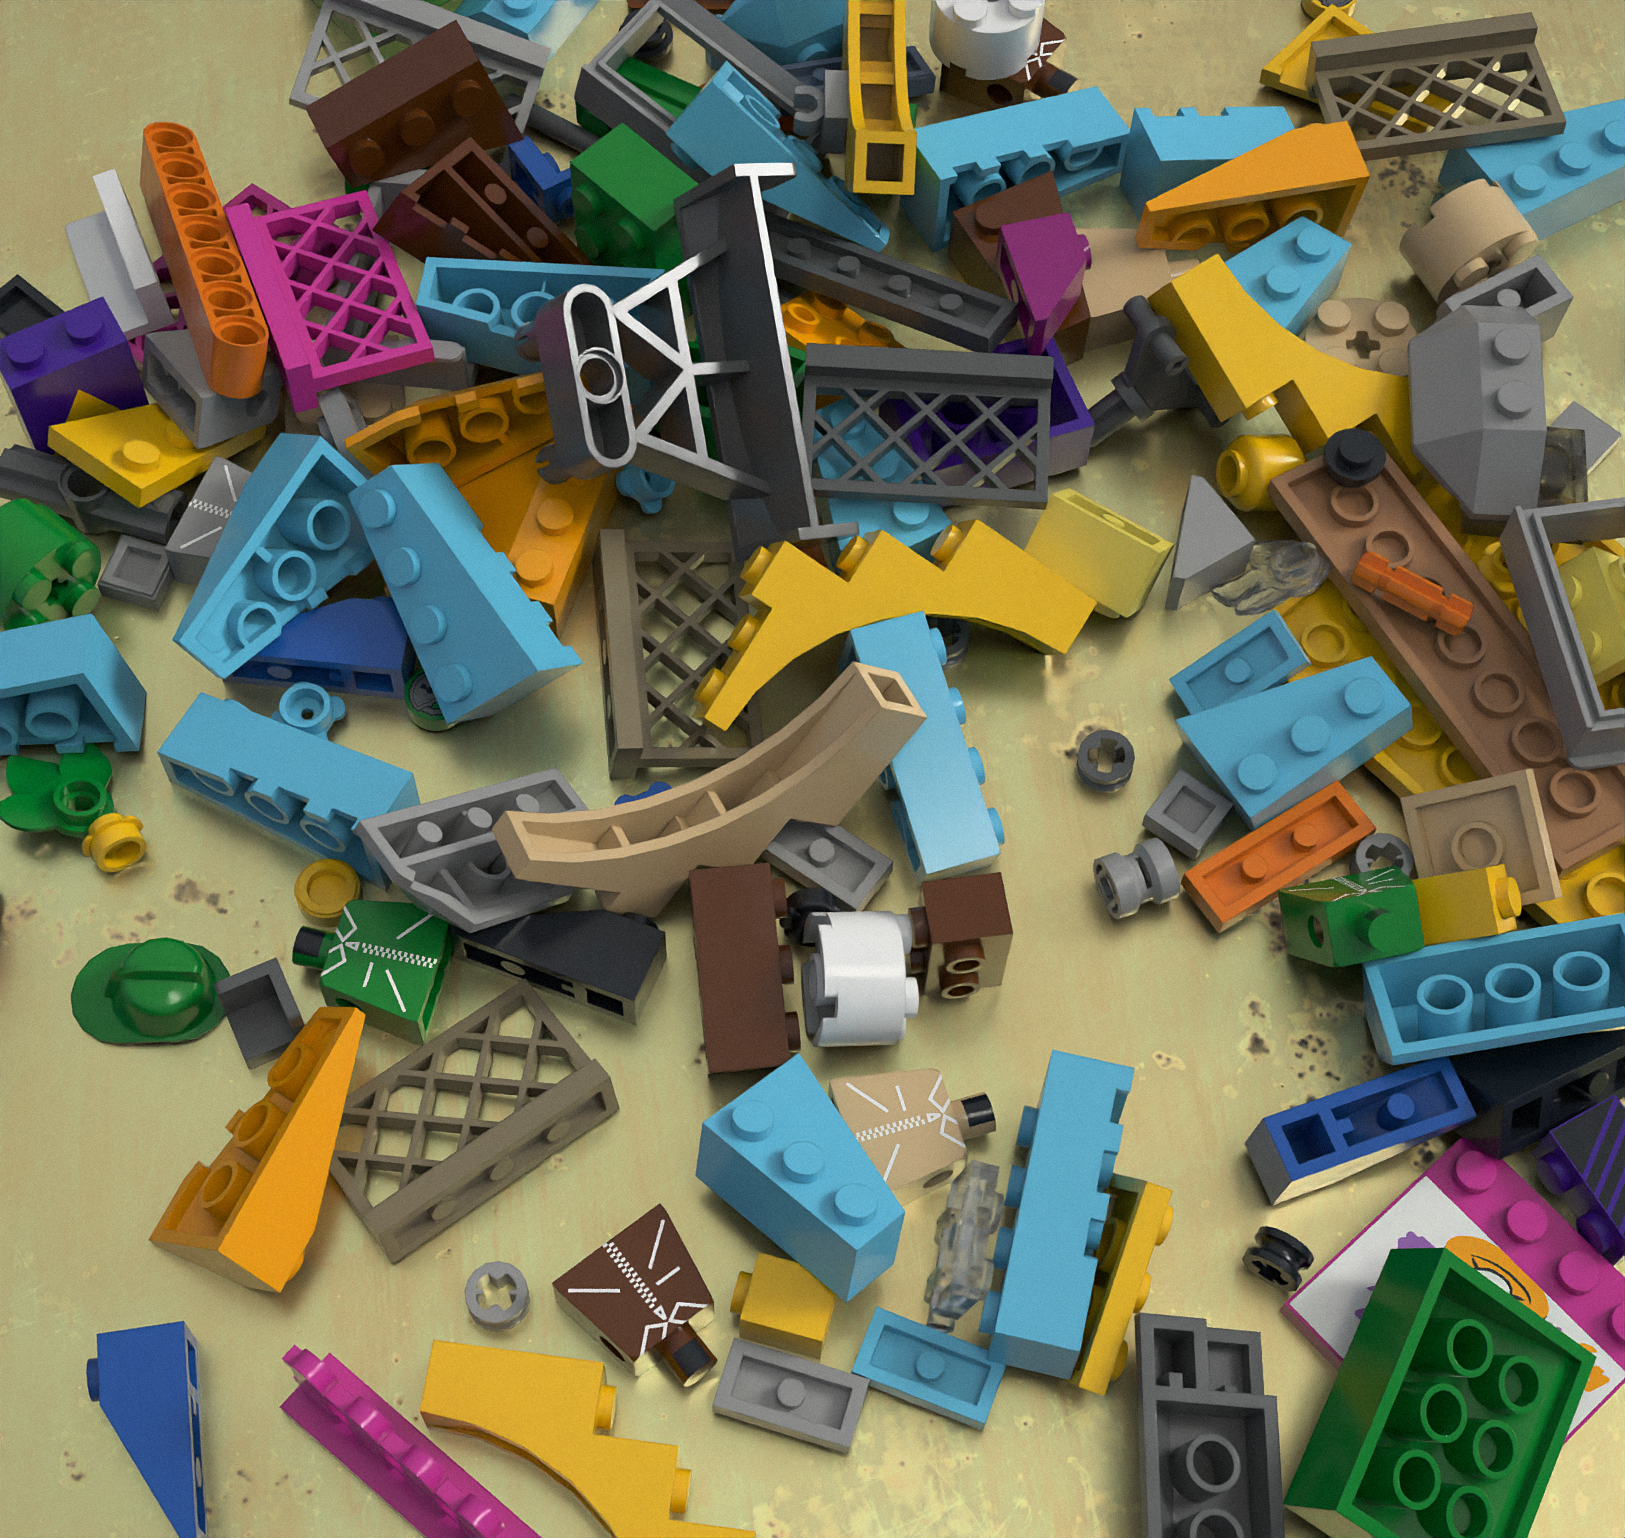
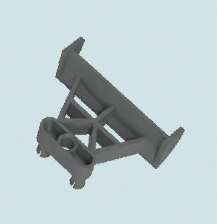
[514,163,860,562]

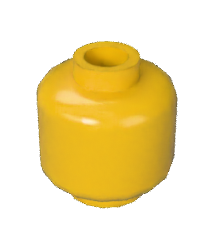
[1216,434,1309,512]

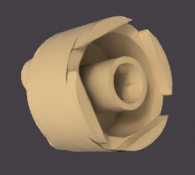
[1399,179,1539,306]

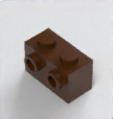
[905,872,1013,999]

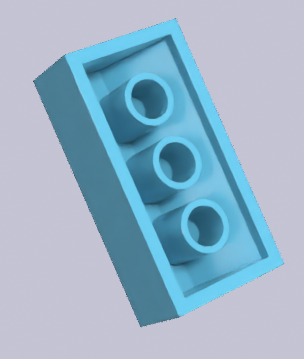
[1362,913,1625,1065]

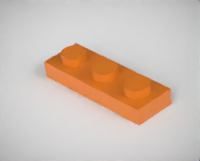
[1180,780,1377,933]

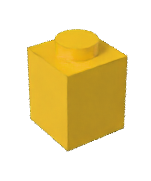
[1411,863,1521,946]
[730,1252,837,1359]

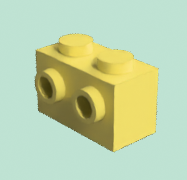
[1024,487,1174,618]

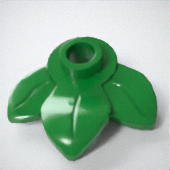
[0,743,114,837]

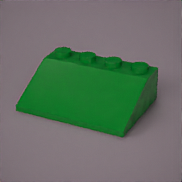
[1283,1247,1597,1538]

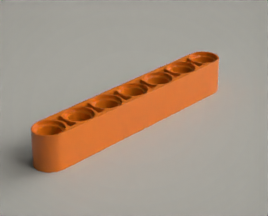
[139,122,269,399]

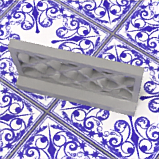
[289,0,551,176]

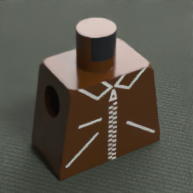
[939,18,1081,111]
[552,1203,718,1387]

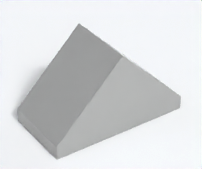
[1165,475,1255,610]

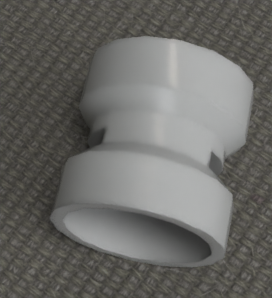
[1093,837,1180,919]

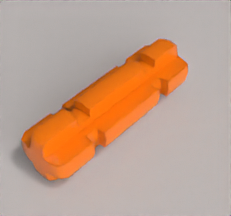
[1351,551,1474,636]

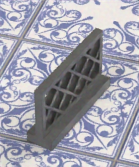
[802,343,1054,510]

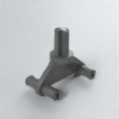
[1088,295,1231,448]

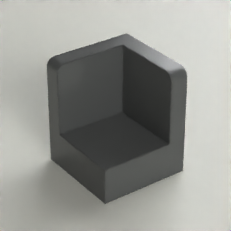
[213,957,305,1070]

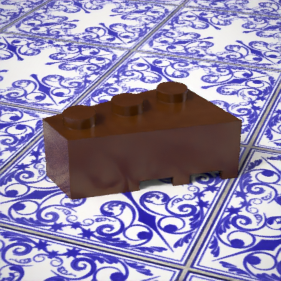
[305,20,525,188]
[372,137,595,266]
[947,171,1091,366]
[687,862,801,1075]

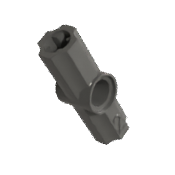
[0,444,189,545]

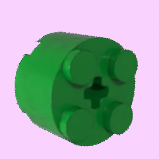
[0,498,101,632]

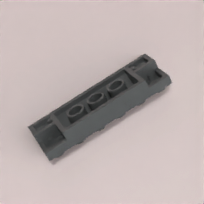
[1134,1312,1285,1538]

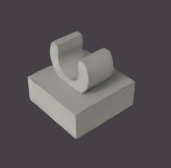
[793,70,848,154]

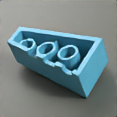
[899,86,1130,253]
[416,257,665,405]
[348,463,583,724]
[0,613,147,756]

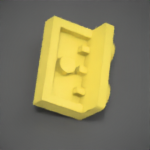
[1558,546,1625,687]

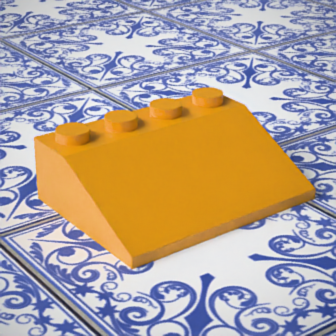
[384,404,636,640]

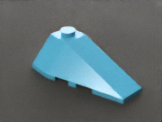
[665,61,891,252]
[172,433,375,679]

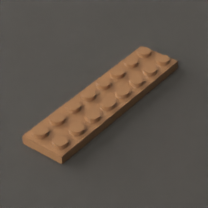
[1267,431,1625,879]

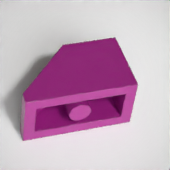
[995,212,1092,356]

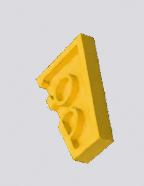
[1259,4,1454,133]
[47,403,267,508]
[1063,1173,1173,1396]

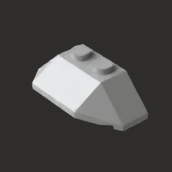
[1407,305,1547,521]
[354,767,589,933]

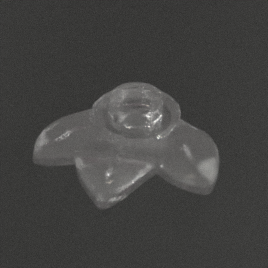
[1210,540,1330,616]

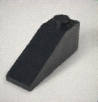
[449,909,667,1026]
[1451,1029,1625,1160]

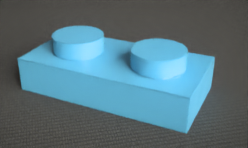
[1169,609,1312,715]
[851,1306,1006,1431]

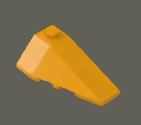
[1135,121,1370,253]
[344,371,591,488]
[148,1007,366,1293]

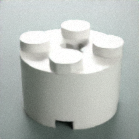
[929,0,1046,80]
[801,911,919,1047]

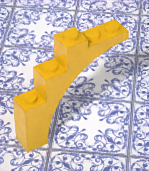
[841,0,917,195]
[1147,253,1432,486]
[691,519,1098,731]
[420,1340,756,1538]

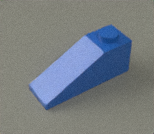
[222,596,417,700]
[1244,1056,1477,1205]
[86,1321,208,1538]

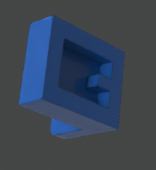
[508,135,574,223]

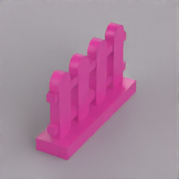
[280,1344,542,1538]

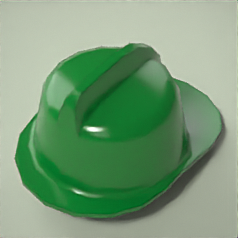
[70,937,230,1044]

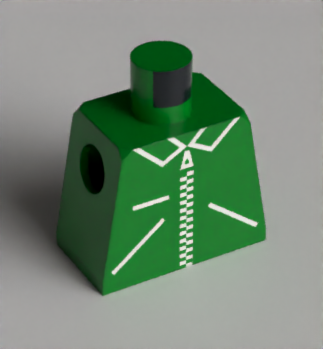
[1277,866,1424,967]
[292,899,454,1046]

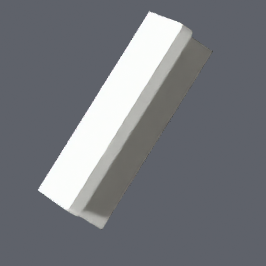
[65,168,175,340]

